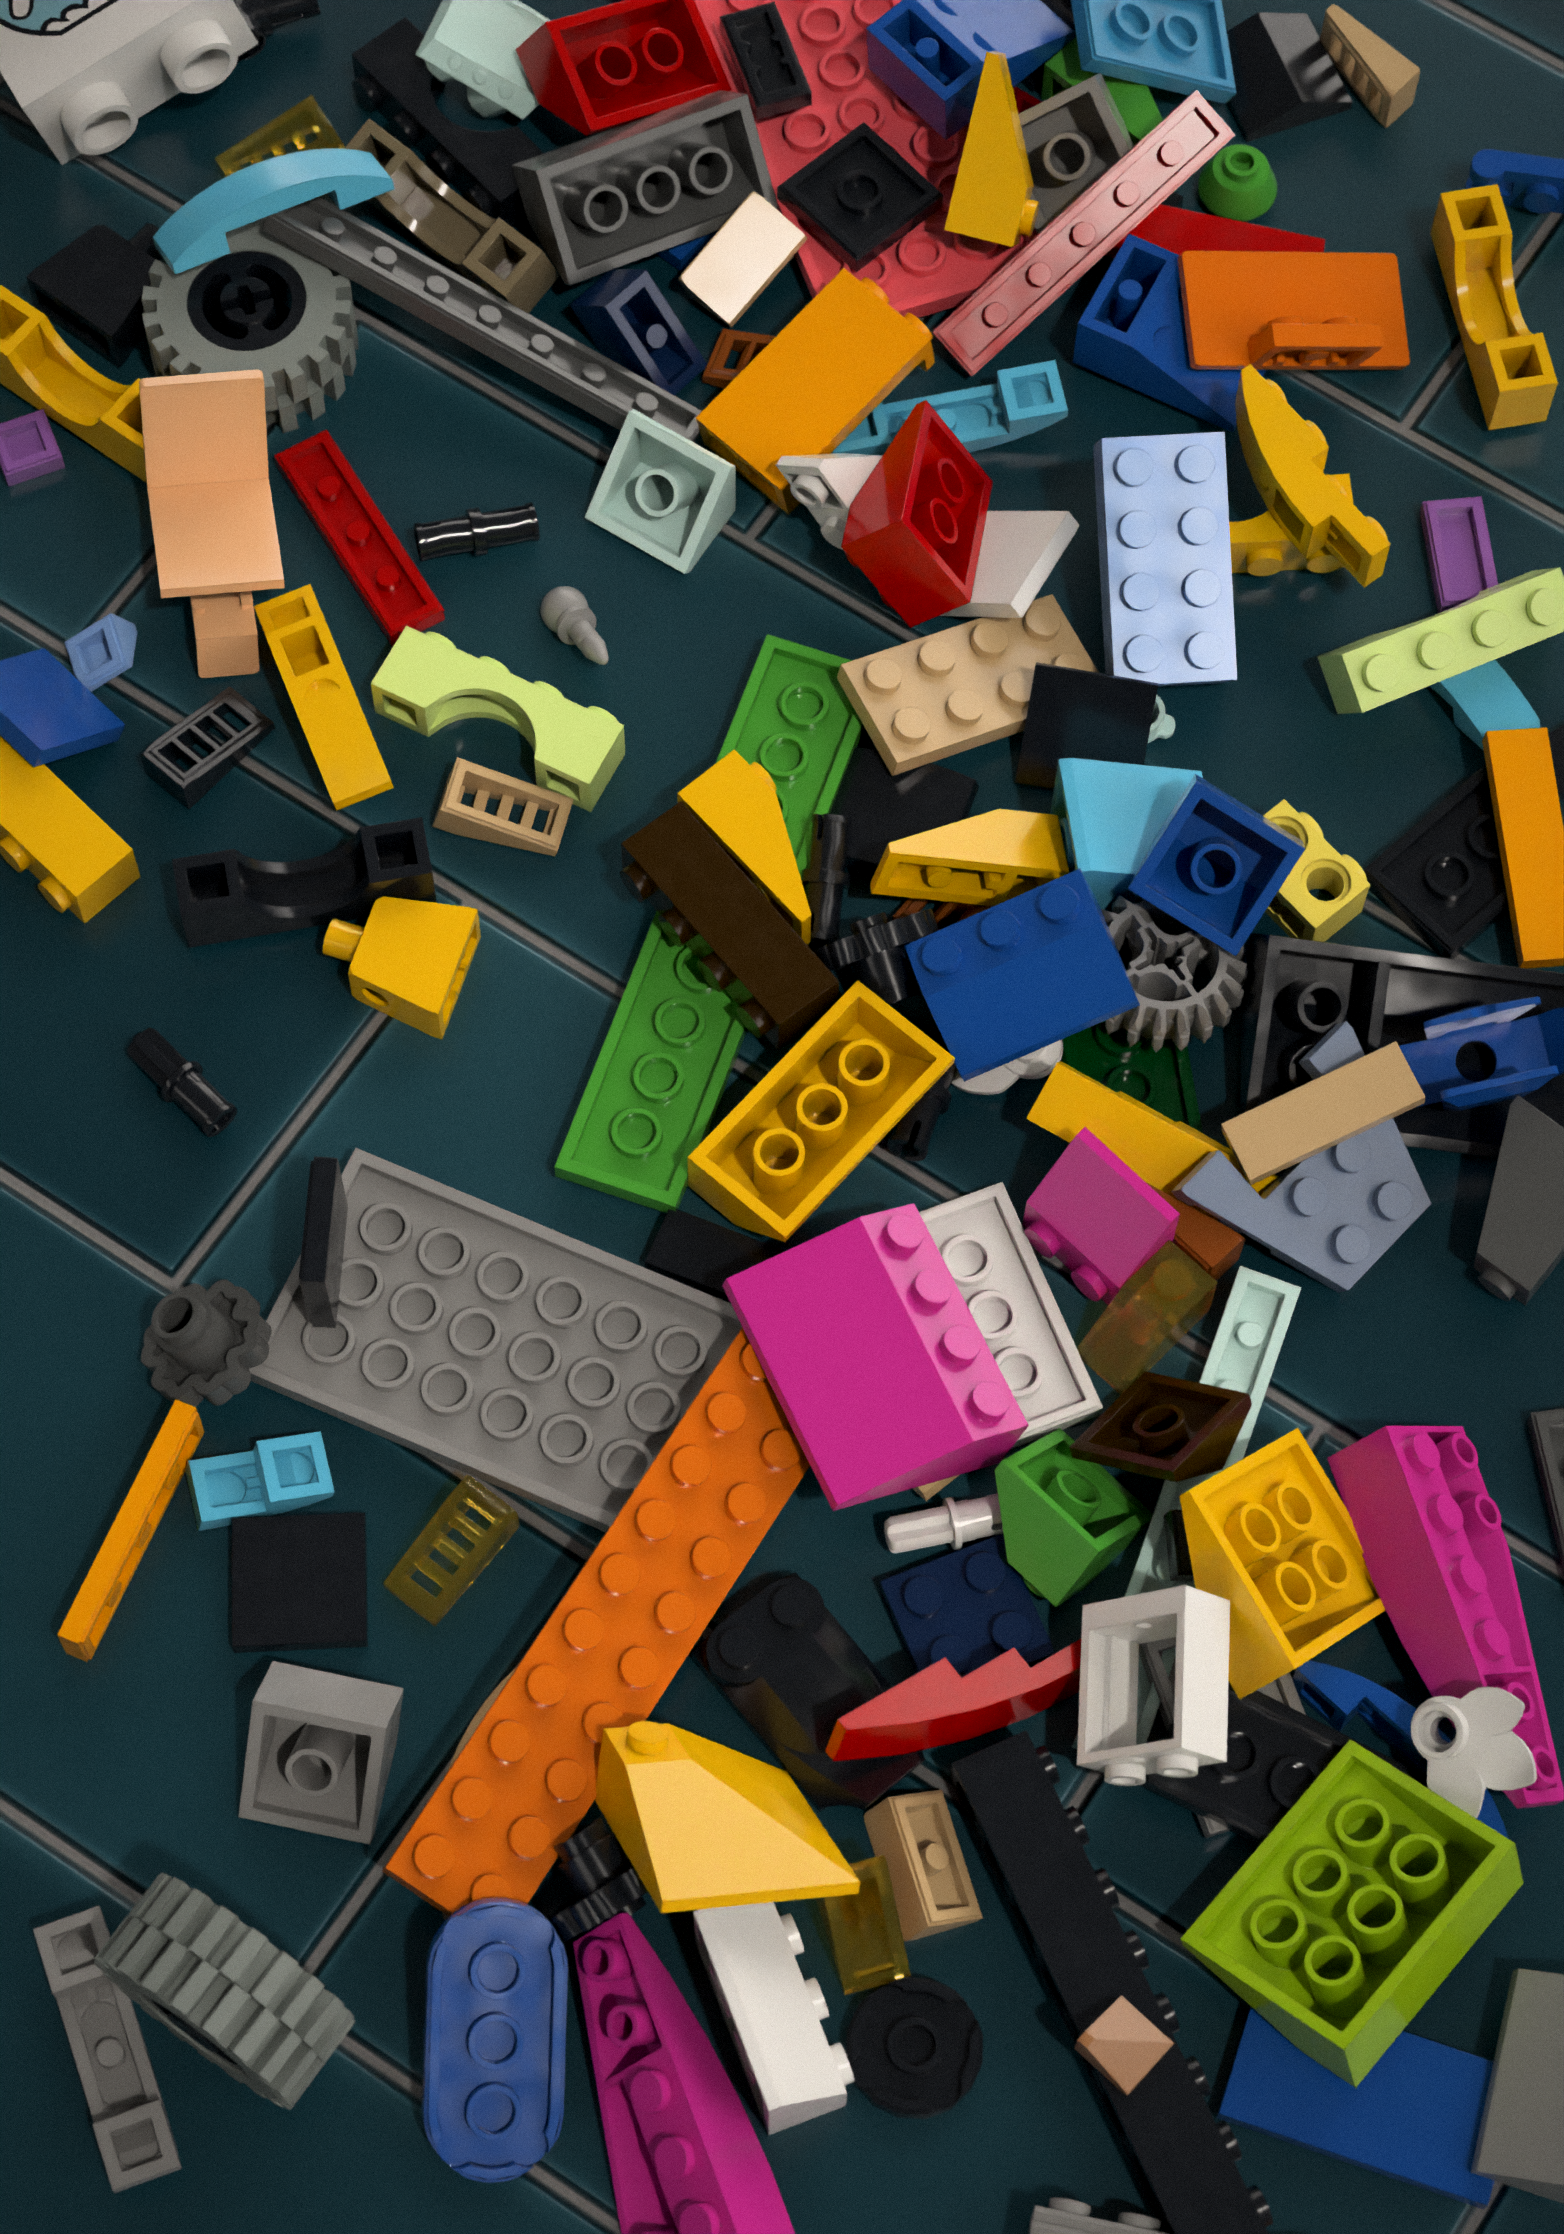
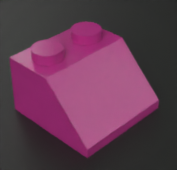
[1022,1127,1180,1311]

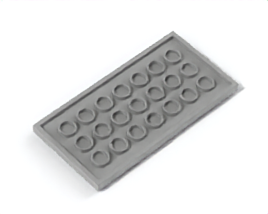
[249,1148,742,1532]

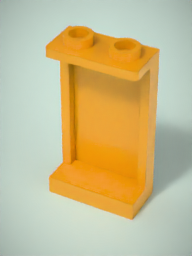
[696,268,935,515]

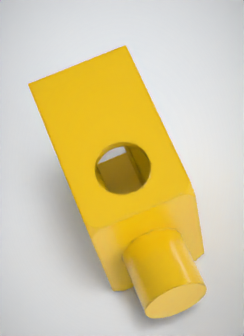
[323,896,481,1039]

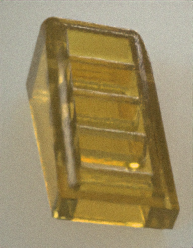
[215,95,345,177]
[383,1474,520,1627]

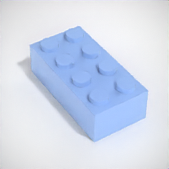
[1093,432,1237,687]

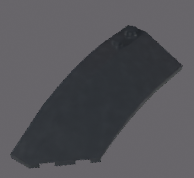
[1241,933,1564,1158]

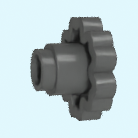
[141,1279,272,1407]

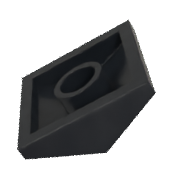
[1226,12,1353,142]

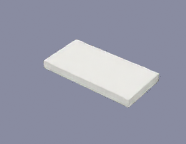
[919,1182,1103,1450]

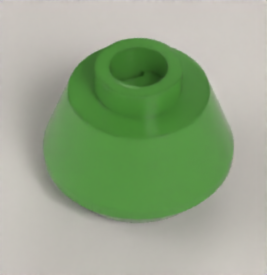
[1198,144,1277,221]

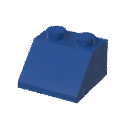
[1128,774,1305,956]

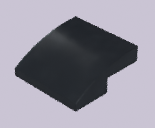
[829,747,979,871]

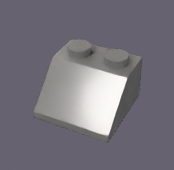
[1018,73,1133,233]
[238,1661,404,1845]

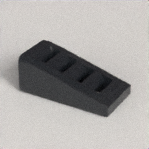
[140,687,275,810]

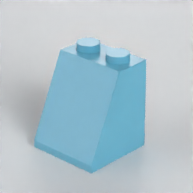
[1050,758,1203,912]

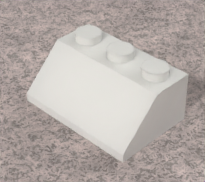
[693,1902,854,2136]

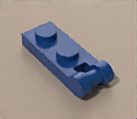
[1464,149,1564,214]

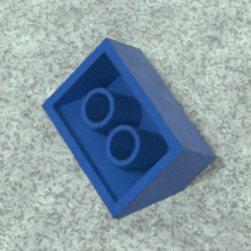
[904,868,1140,1082]

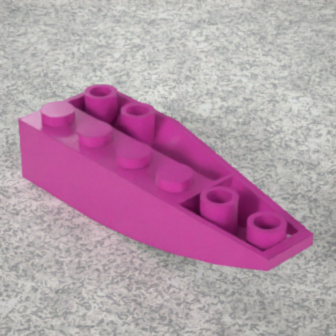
[1327,1426,1564,1809]
[573,1913,795,2234]

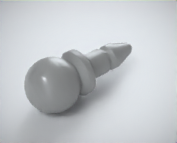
[540,586,609,665]

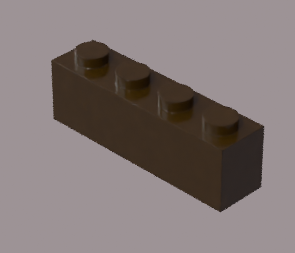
[620,801,839,1051]

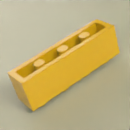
[0,736,141,924]

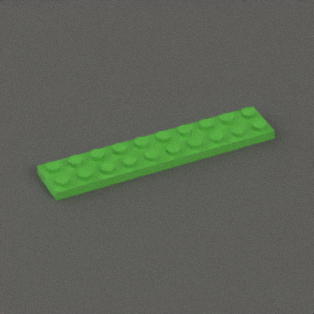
[554,634,864,1213]

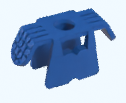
[1379,997,1564,1111]

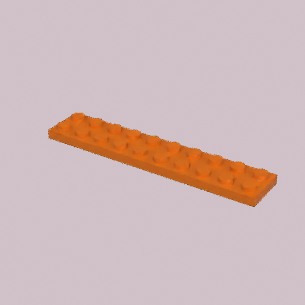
[382,1327,810,1917]

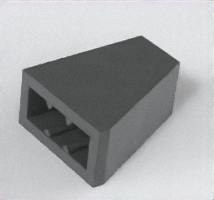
[1473,1095,1564,1306]

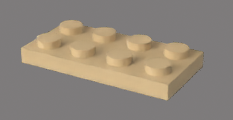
[837,594,1099,776]

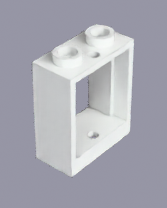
[1077,1585,1230,1786]

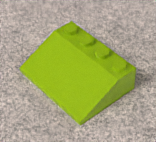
[1181,1739,1524,2088]

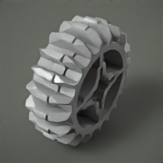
[1101,895,1248,1053]

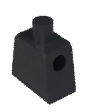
[26,223,163,369]

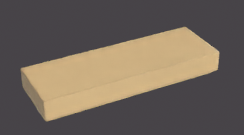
[1221,1041,1426,1185]

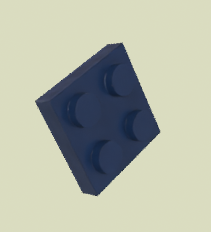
[879,1534,1055,1678]

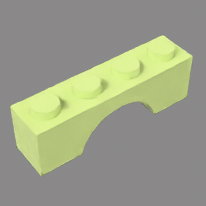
[1318,567,1564,714]
[371,625,625,812]

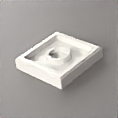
[939,511,1080,618]

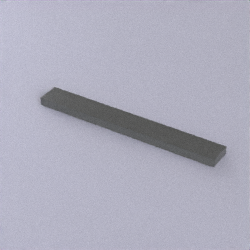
[262,197,702,443]

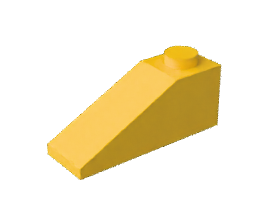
[944,51,1039,247]
[677,749,811,944]
[870,809,1069,906]

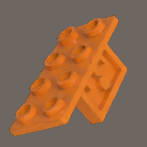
[1178,251,1410,370]

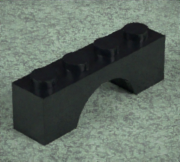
[351,17,544,228]
[172,817,437,948]

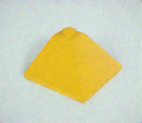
[1179,1428,1386,1699]
[595,1721,860,1913]

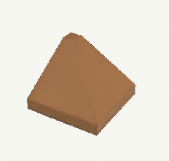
[1074,1995,1174,2096]

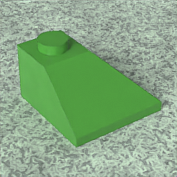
[994,1428,1153,1607]

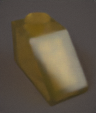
[1077,1240,1218,1395]

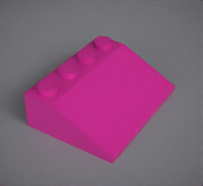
[722,1203,1029,1511]

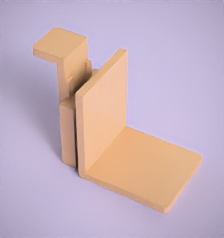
[139,369,284,678]

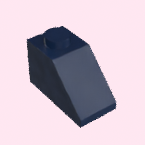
[570,269,707,395]

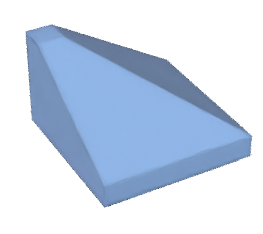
[64,613,137,692]

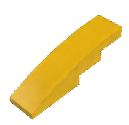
[1026,1061,1279,1220]

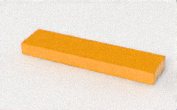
[1482,727,1564,968]
[57,1399,205,1662]

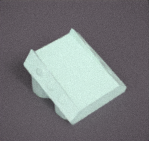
[415,0,551,119]

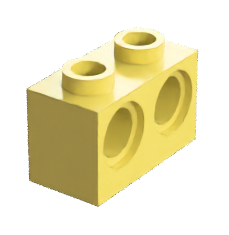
[1263,799,1370,942]

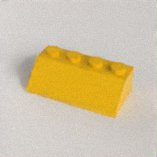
[687,980,955,1242]

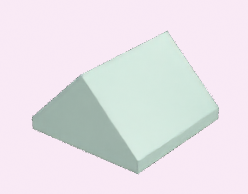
[584,409,736,574]

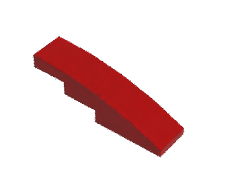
[825,1639,1081,1761]

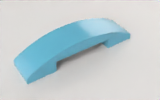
[153,148,394,275]
[832,360,1068,456]

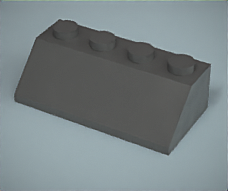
[512,90,778,285]

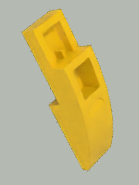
[1235,364,1391,588]
[254,584,394,811]

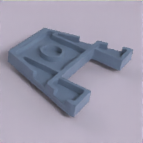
[1171,1021,1432,1293]

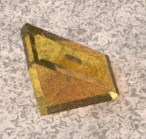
[816,1855,911,1995]

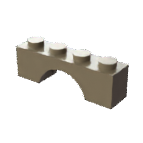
[344,119,559,314]

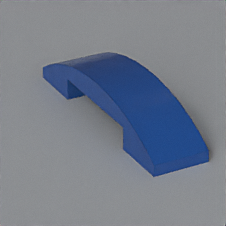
[1292,1660,1509,1839]

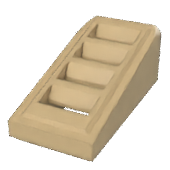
[1320,4,1421,128]
[432,757,574,856]

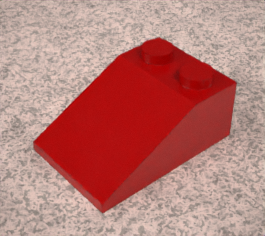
[841,400,993,628]

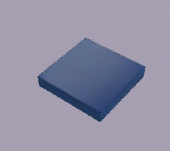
[0,648,125,767]

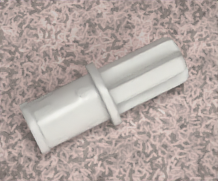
[884,1493,1003,1554]

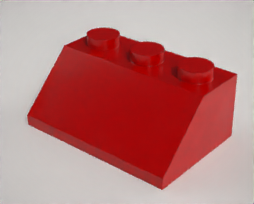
[516,0,732,136]

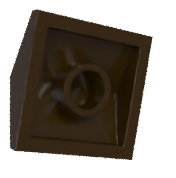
[1069,1371,1252,1482]

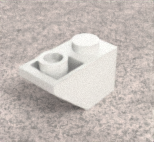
[776,453,882,550]

